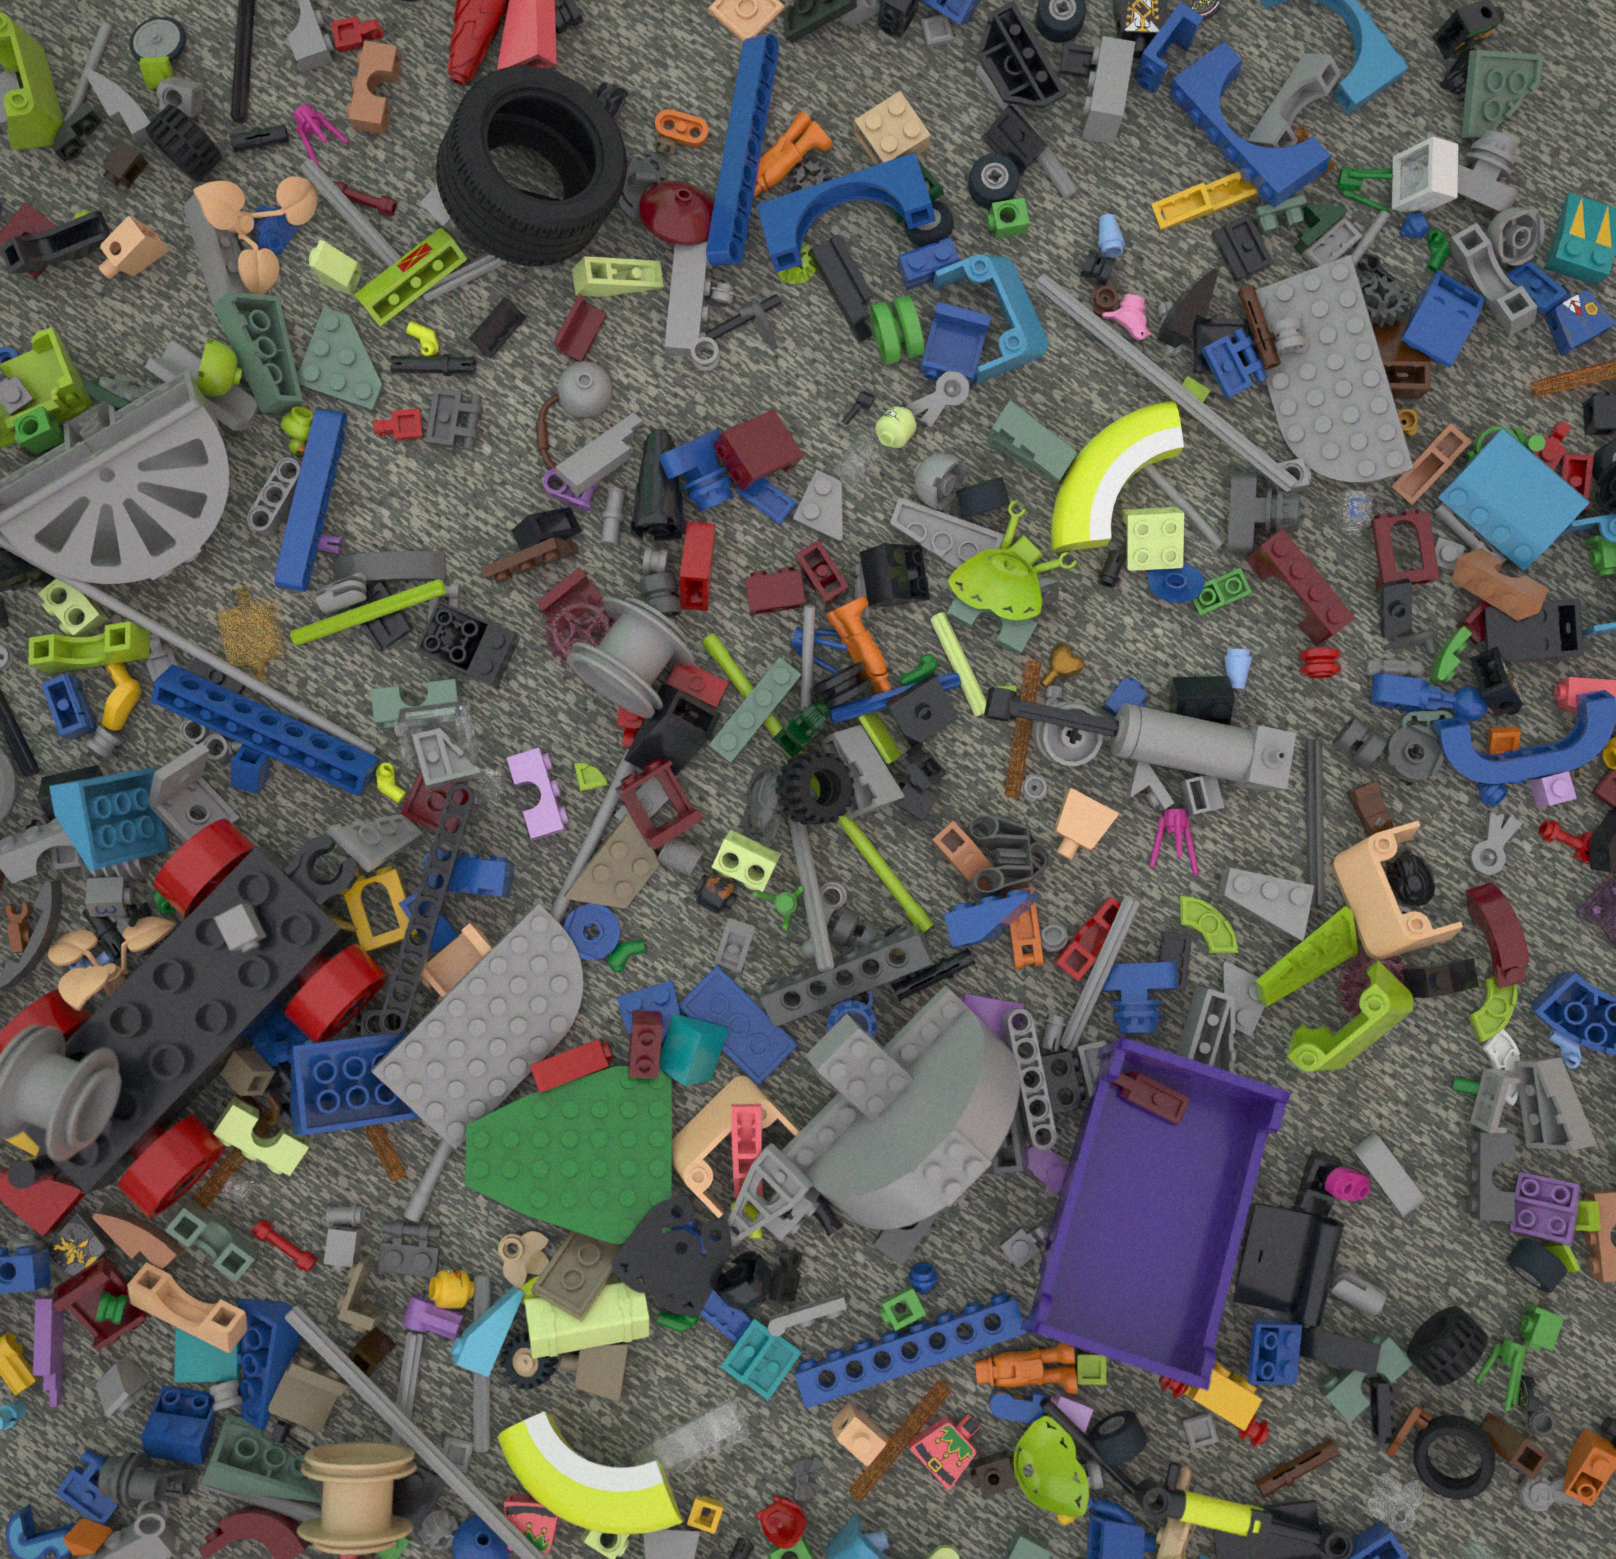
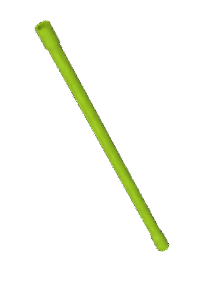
[701,633,934,932]

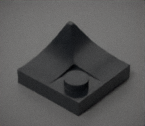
[1193,318,1253,376]

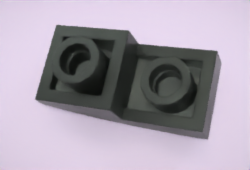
[51,102,101,162]

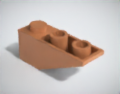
[930,820,994,891]

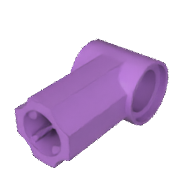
[401,1294,465,1340]

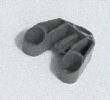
[965,815,1050,899]

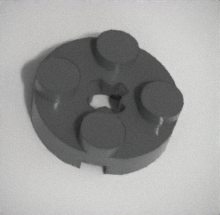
[1384,725,1444,783]

